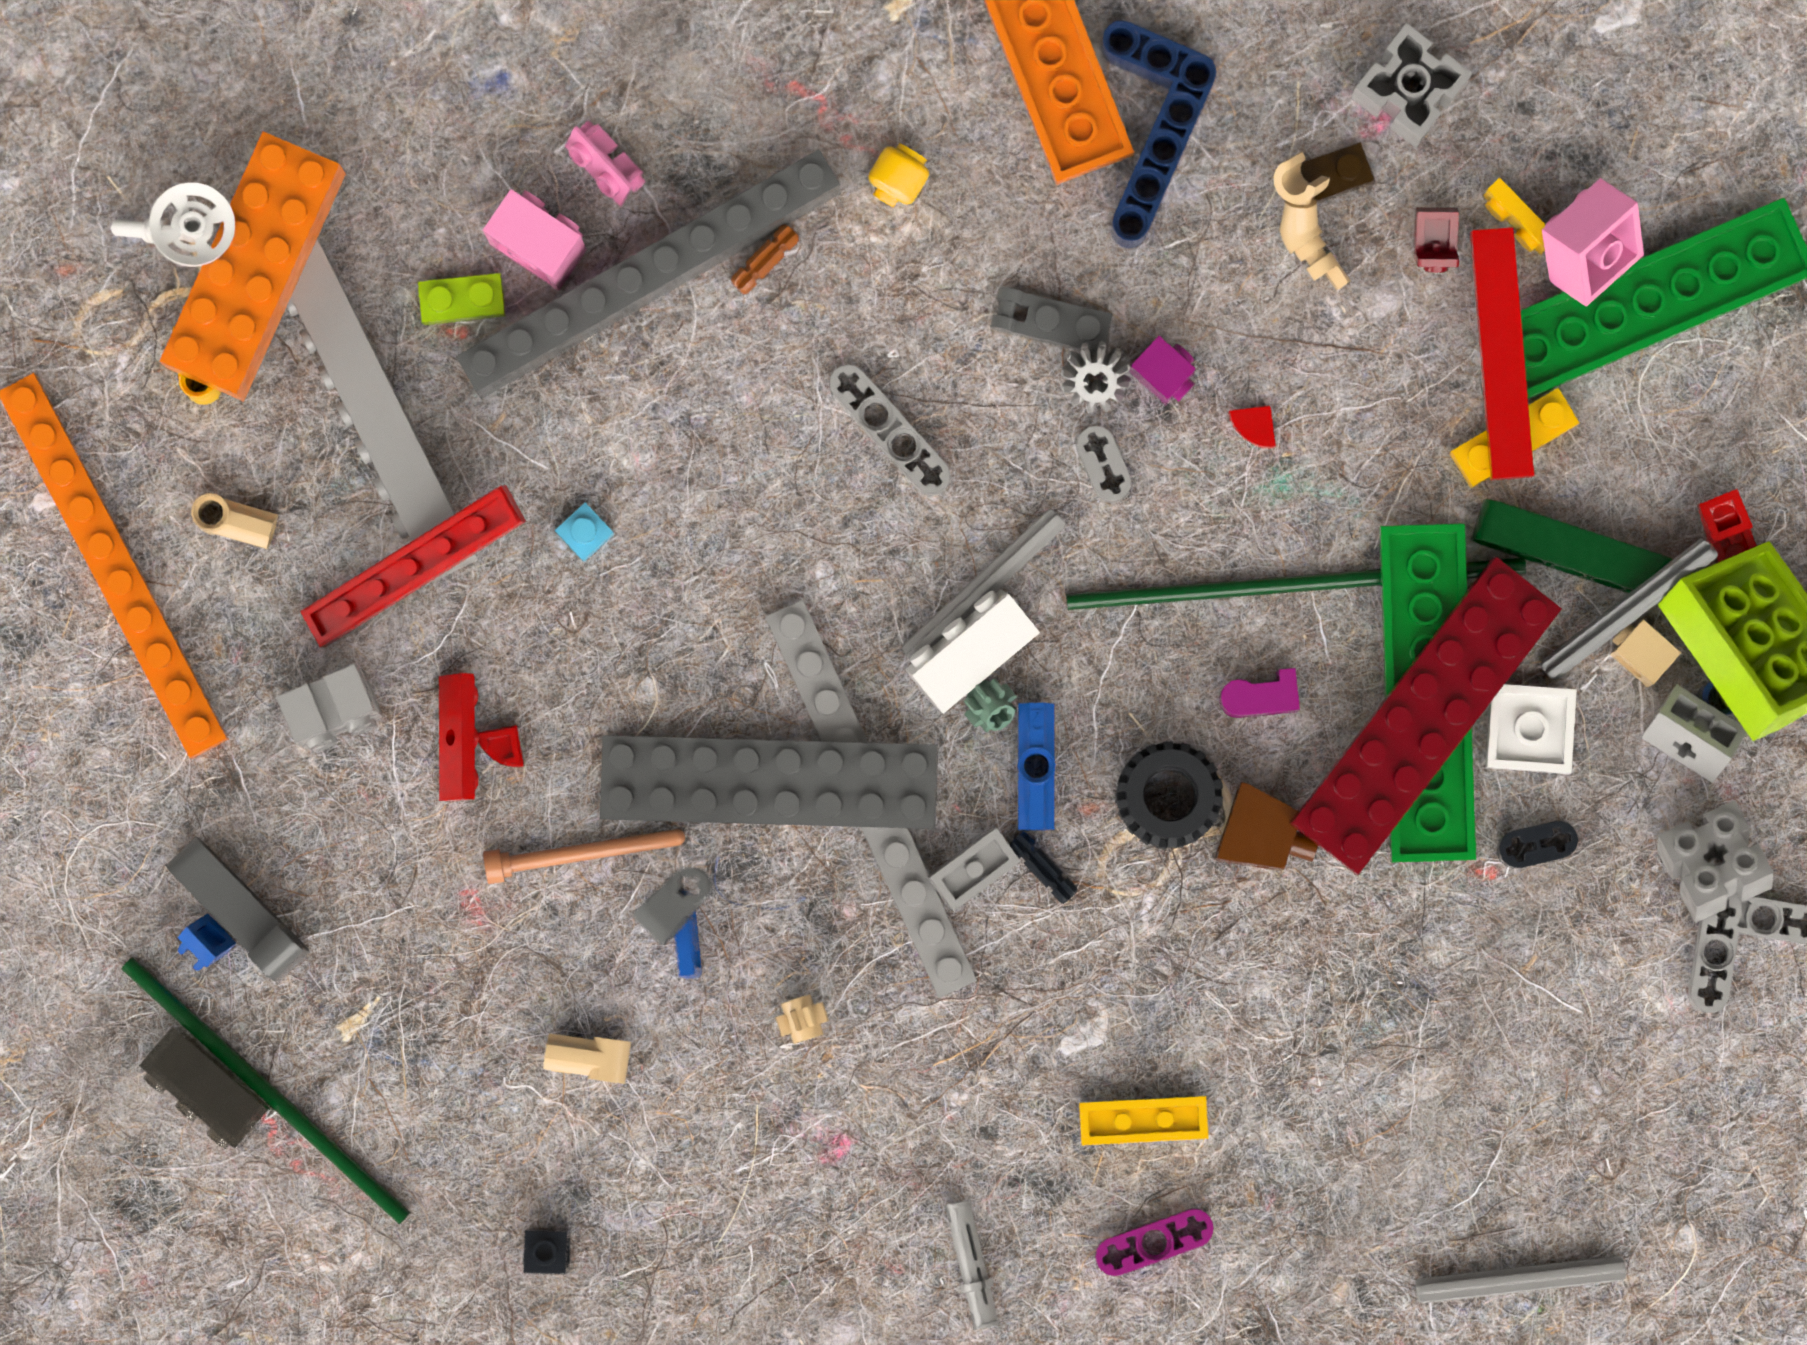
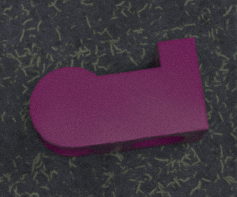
[1219,668,1300,718]

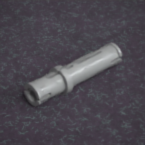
[944,1199,1000,1330]

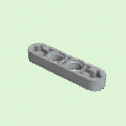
[830,365,950,497]

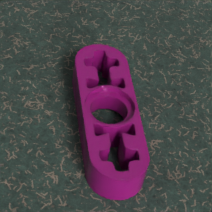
[1095,1209,1214,1276]

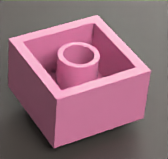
[1542,178,1644,306]
[482,189,587,291]

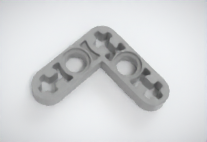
[1688,894,1807,1013]

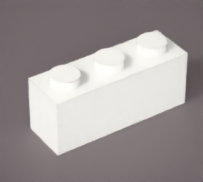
[905,589,1040,714]

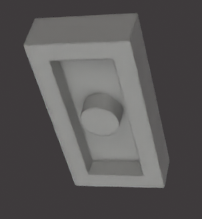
[927,827,1021,911]

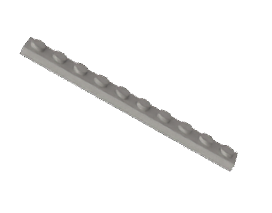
[765,599,977,998]

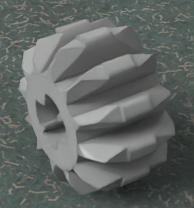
[1061,341,1131,413]

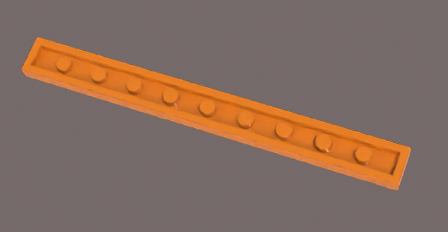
[0,373,229,759]

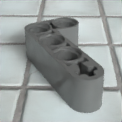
[166,836,310,982]

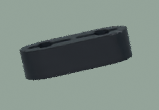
[1497,821,1578,869]

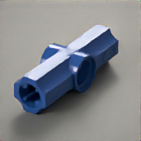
[1017,703,1056,831]

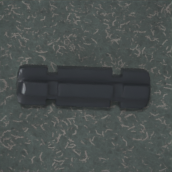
[1010,832,1078,904]

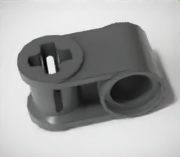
[631,866,712,946]

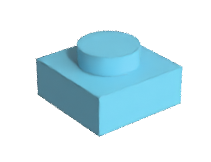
[555,502,614,562]

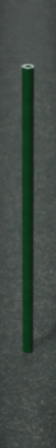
[1066,558,1526,610]

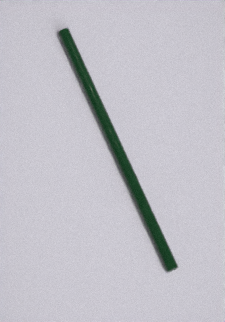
[121,957,411,1225]

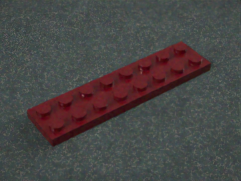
[1289,557,1562,875]

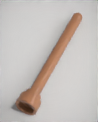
[483,829,685,885]

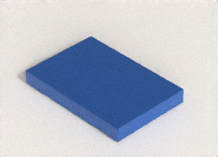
[675,889,702,979]

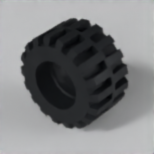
[1115,741,1223,849]

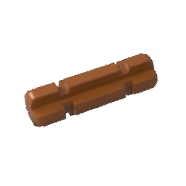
[731,224,799,295]

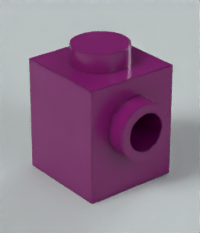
[1129,336,1196,405]

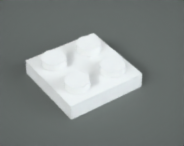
[1485,684,1577,774]

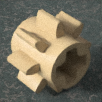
[775,994,829,1044]

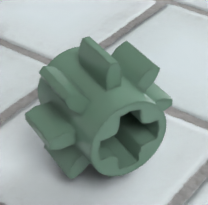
[964,679,1017,732]

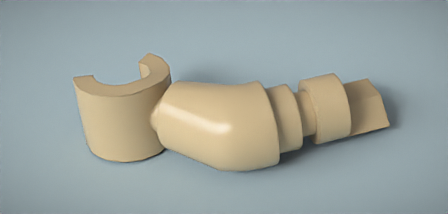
[1274,151,1351,291]

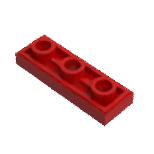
[439,673,479,802]

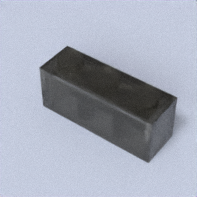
[139,1027,274,1149]

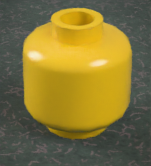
[868,143,929,208]

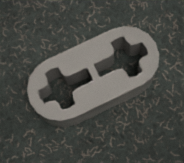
[1077,426,1131,503]

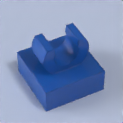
[177,913,236,971]

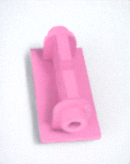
[565,121,646,207]

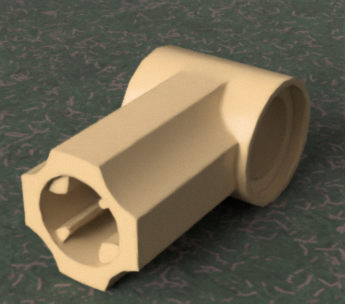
[191,493,278,550]
[544,1033,631,1084]

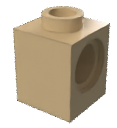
[1609,619,1681,687]

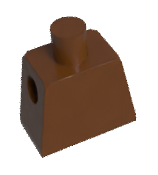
[1214,782,1318,871]

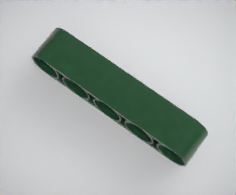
[1471,499,1673,603]

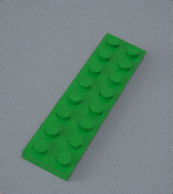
[1521,197,1807,399]
[1379,524,1476,863]

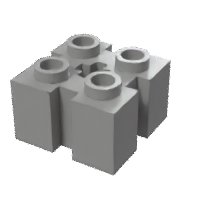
[1351,23,1473,148]
[276,664,384,753]
[1657,800,1774,923]

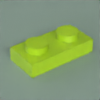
[418,273,506,325]

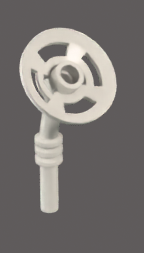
[111,183,235,266]

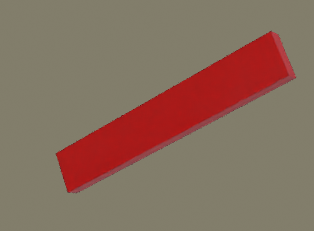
[1470,227,1534,480]
[300,485,527,648]

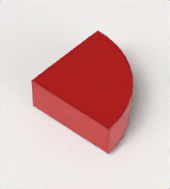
[1228,405,1276,449]
[478,725,525,768]

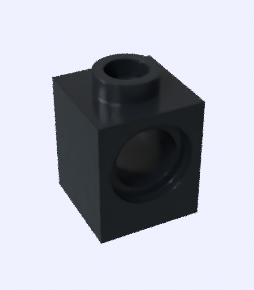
[523,1228,571,1275]

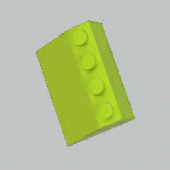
[1658,541,1807,741]

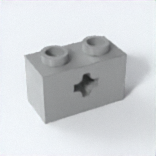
[1641,684,1747,783]

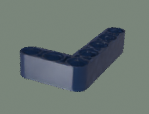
[1101,20,1217,248]

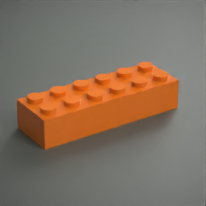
[159,131,346,402]

